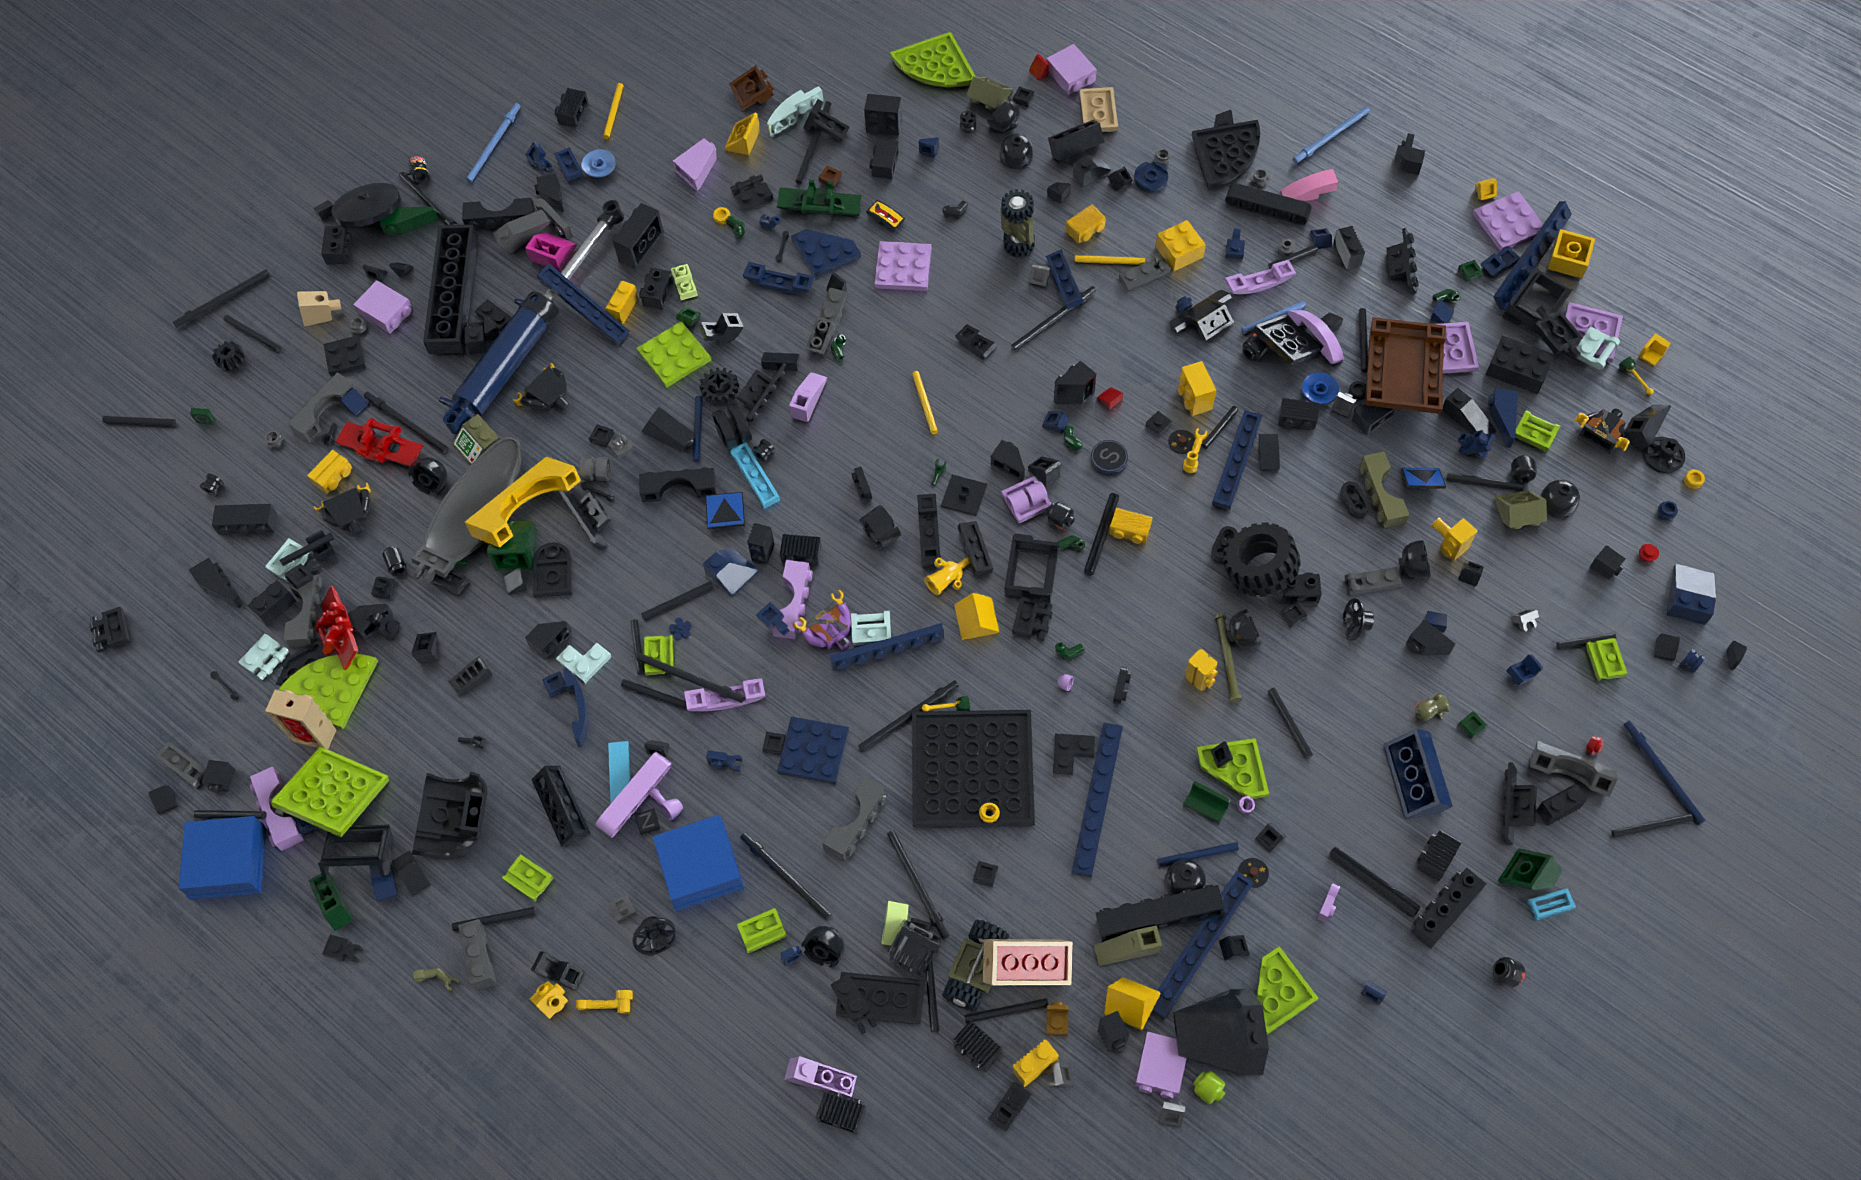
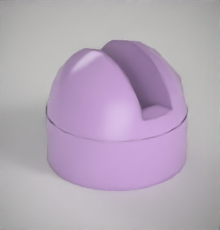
[1057,674,1074,691]
[1237,796,1255,814]

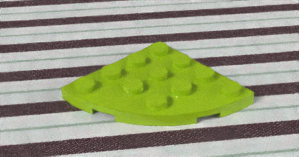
[890,32,976,87]
[278,654,378,730]

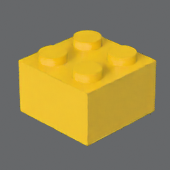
[1156,220,1206,271]
[1547,229,1595,279]
[1177,361,1216,416]

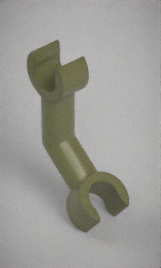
[412,968,460,992]

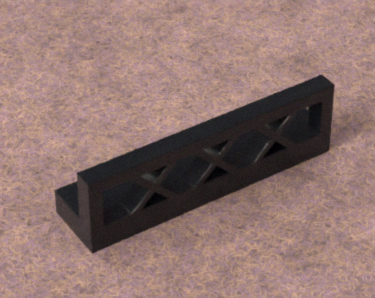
[531,766,590,847]

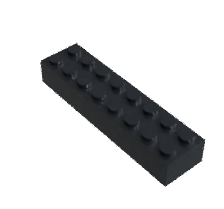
[423,225,478,354]

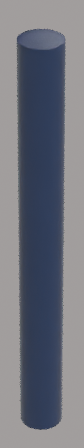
[693,396,702,462]
[1157,842,1239,867]

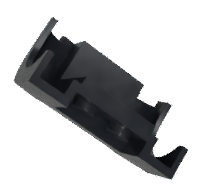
[412,772,487,859]

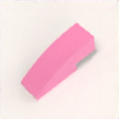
[1280,169,1338,201]

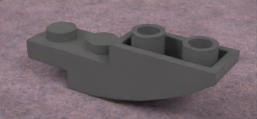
[806,288,847,355]

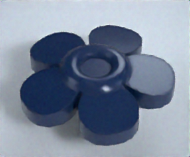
[669,618,691,640]

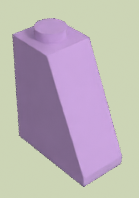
[673,138,717,191]

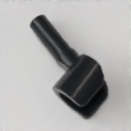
[321,423,337,445]
[458,735,486,749]

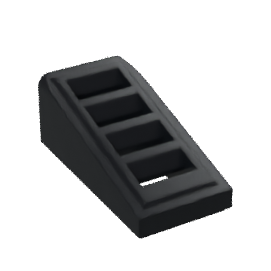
[448,656,492,697]

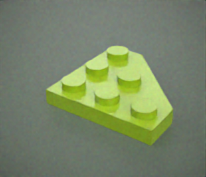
[1196,738,1269,799]
[1256,946,1319,1035]

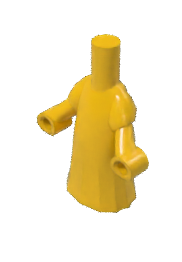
[924,557,970,596]

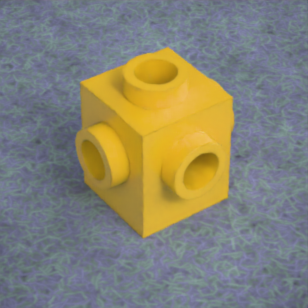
[530,981,568,1019]

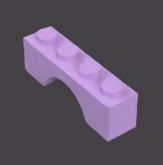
[772,560,813,639]
[250,766,304,851]

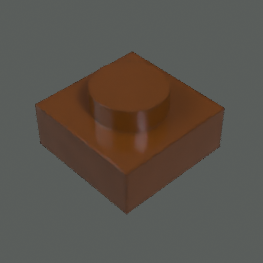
[818,166,842,188]

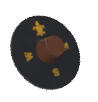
[1168,430,1195,454]
[1238,858,1269,888]

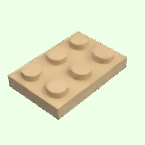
[1079,87,1118,132]

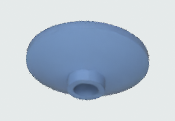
[581,149,616,178]

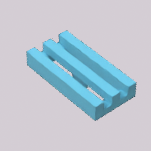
[1527,888,1576,921]

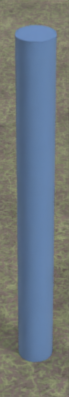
[1241,300,1306,335]

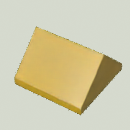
[724,113,760,156]
[954,593,999,640]
[1104,977,1161,1030]

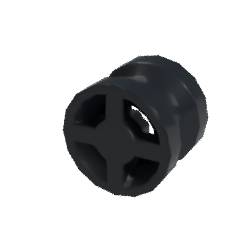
[960,111,976,133]
[752,439,775,462]
[200,473,224,496]

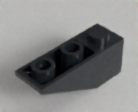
[1625,405,1671,447]
[189,558,241,608]

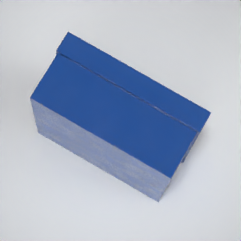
[653,814,744,912]
[179,816,266,900]

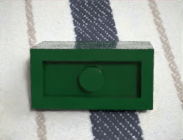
[1183,781,1231,824]

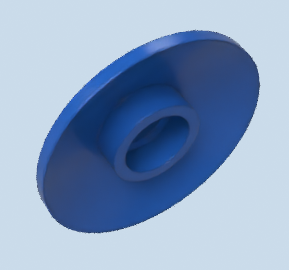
[1302,372,1339,405]

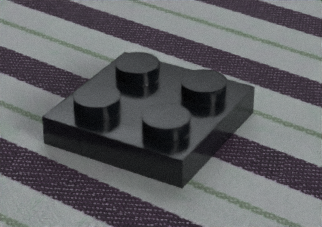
[323,335,366,376]

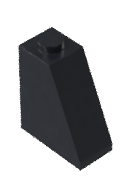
[641,407,695,452]

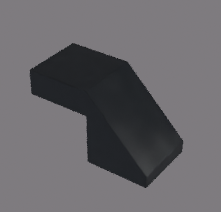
[531,951,584,990]

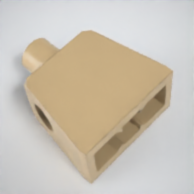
[297,291,342,326]

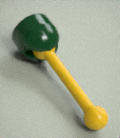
[1619,356,1654,396]
[922,696,970,711]

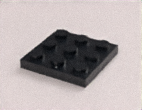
[1252,314,1323,366]

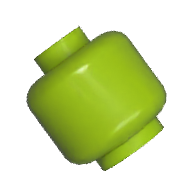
[1193,1071,1226,1104]

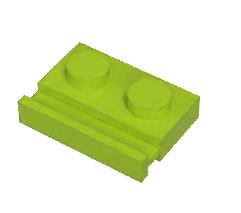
[644,635,674,675]
[1586,638,1628,681]
[502,854,554,902]
[737,908,787,953]

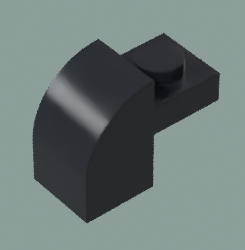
[1395,133,1425,175]
[699,313,744,345]

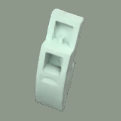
[767,86,823,136]

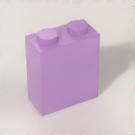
[1046,44,1097,95]
[353,280,413,334]
[1135,1032,1186,1099]

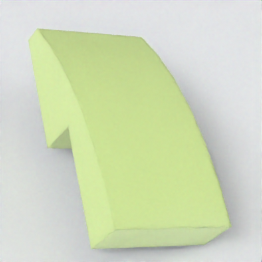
[671,264,698,300]
[881,901,909,946]

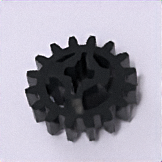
[699,367,739,405]

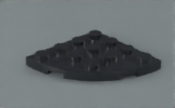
[1191,119,1260,188]

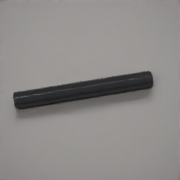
[1084,492,1119,575]
[1329,846,1421,916]

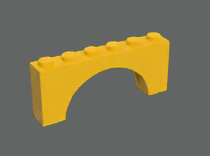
[465,457,581,547]

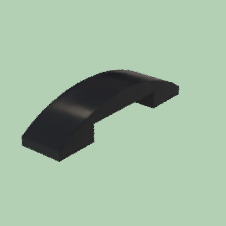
[917,494,941,566]

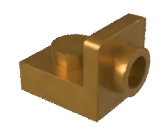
[1046,1002,1069,1036]

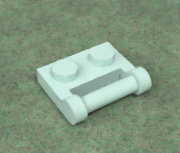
[1577,326,1620,370]
[851,611,891,646]

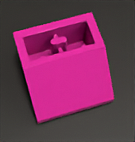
[526,233,577,272]

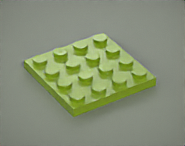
[271,746,389,837]

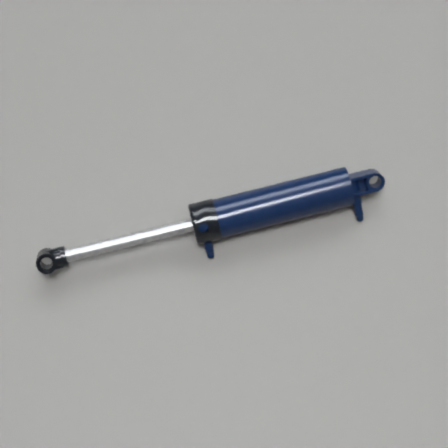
[439,200,624,435]

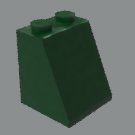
[487,520,537,571]

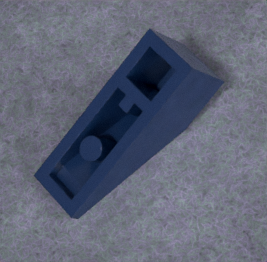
[1488,388,1518,448]

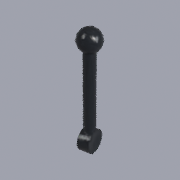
[775,231,789,262]
[581,482,614,502]
[210,671,238,699]

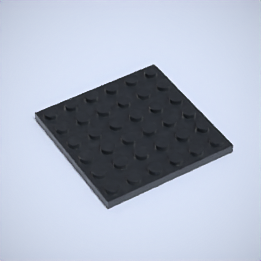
[912,710,1035,827]

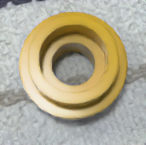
[979,803,1000,823]

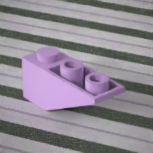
[789,372,828,422]
[784,1056,857,1097]

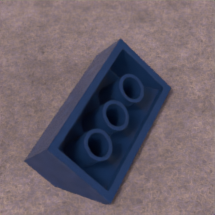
[1384,729,1453,819]

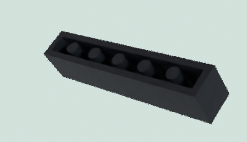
[1096,885,1225,942]

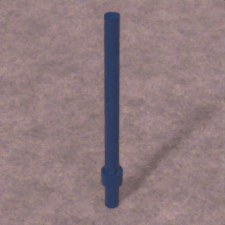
[1623,720,1706,825]

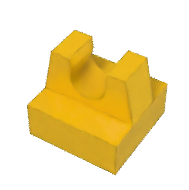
[1475,178,1497,200]

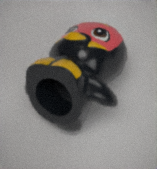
[406,156,431,185]

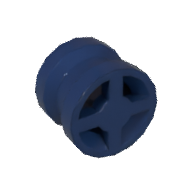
[1681,648,1707,673]

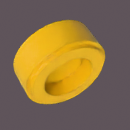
[713,207,730,225]
[1684,469,1705,489]

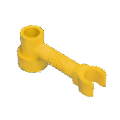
[1183,428,1207,473]
[576,990,633,1014]

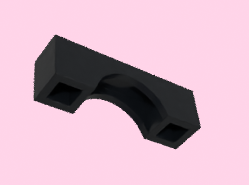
[462,198,535,230]
[639,467,716,503]

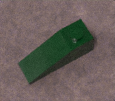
[380,207,439,235]
[309,872,353,931]

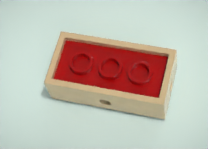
[265,689,337,750]
[983,939,1072,985]

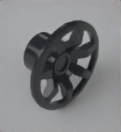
[1644,437,1686,472]
[1343,598,1374,641]
[632,916,677,955]

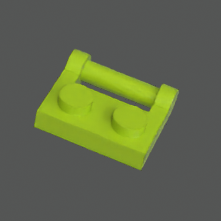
[1515,410,1561,452]

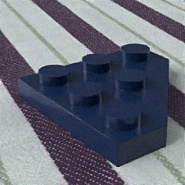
[791,229,861,277]

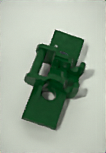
[777,179,862,216]

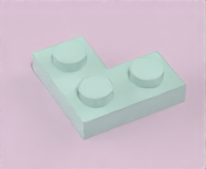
[556,643,612,684]

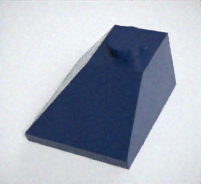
[703,548,759,597]

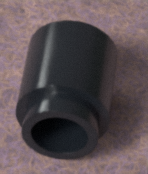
[382,546,406,576]

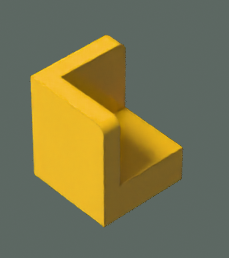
[1638,333,1671,366]

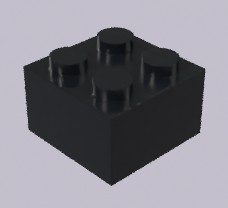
[864,94,902,135]

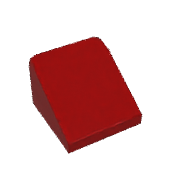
[1029,53,1049,80]
[1097,387,1123,410]

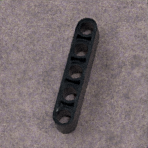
[1225,183,1312,225]

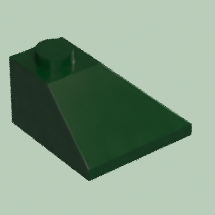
[1498,848,1563,890]

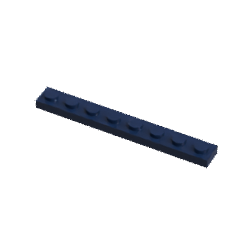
[1493,201,1572,310]
[1072,722,1123,878]
[1152,871,1254,1020]

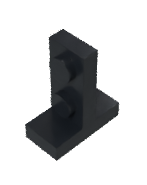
[803,99,850,142]

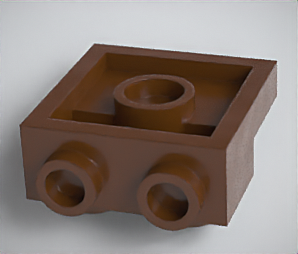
[729,65,775,110]

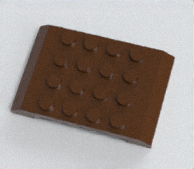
[1365,317,1446,414]

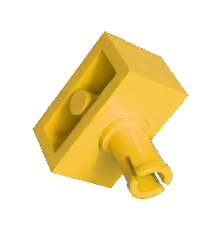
[1431,517,1478,562]

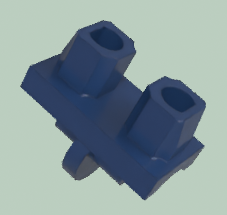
[1458,430,1495,458]

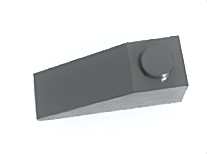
[493,209,551,254]

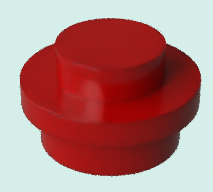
[1639,544,1659,562]
[1586,736,1604,755]

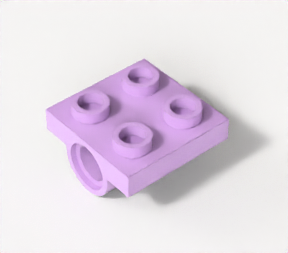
[1001,476,1051,524]

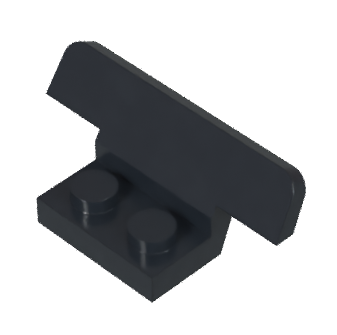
[1170,290,1234,341]

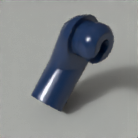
[759,215,781,229]

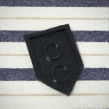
[276,639,330,686]

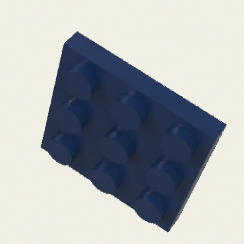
[777,716,849,784]

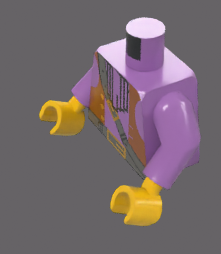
[792,590,851,651]

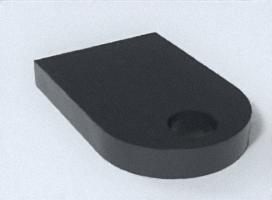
[533,542,572,598]

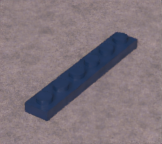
[537,264,630,346]
[1212,410,1262,510]
[830,623,944,670]

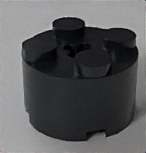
[859,505,902,550]

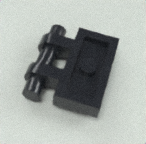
[730,174,773,212]
[1012,597,1053,641]
[89,607,130,653]

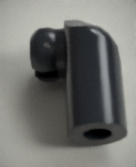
[942,201,968,217]

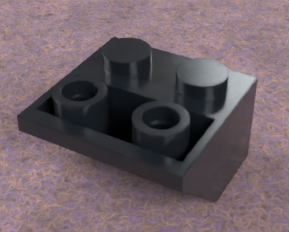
[1054,360,1097,404]

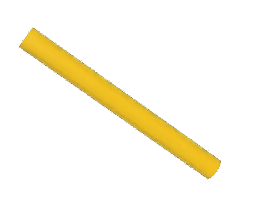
[603,83,624,139]
[1075,255,1145,265]
[912,371,938,435]

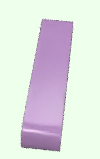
[595,752,672,838]

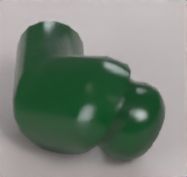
[727,216,745,237]
[1432,289,1461,303]
[830,334,846,361]
[1064,426,1083,450]
[1057,535,1086,550]
[1055,642,1085,659]

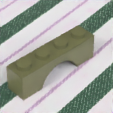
[1359,451,1409,529]

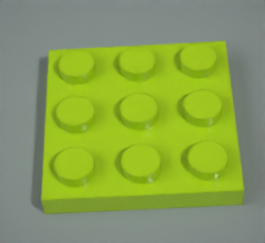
[637,321,712,388]

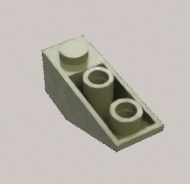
[1094,926,1162,966]

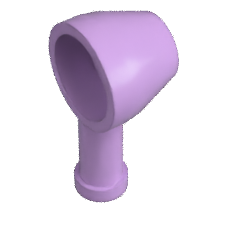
[649,788,683,821]

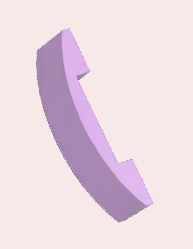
[1225,260,1296,294]
[1287,309,1344,364]
[684,678,766,711]

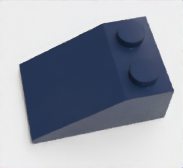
[1666,564,1716,625]

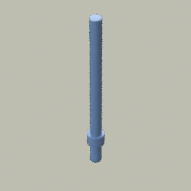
[466,103,521,183]
[1293,106,1370,163]

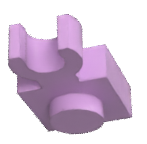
[1317,883,1340,922]

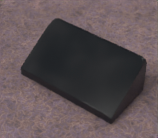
[761,352,800,370]

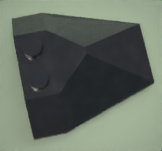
[1173,989,1269,1076]

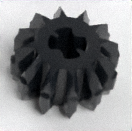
[212,341,245,371]

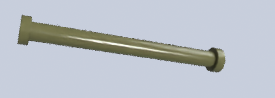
[1214,613,1242,703]

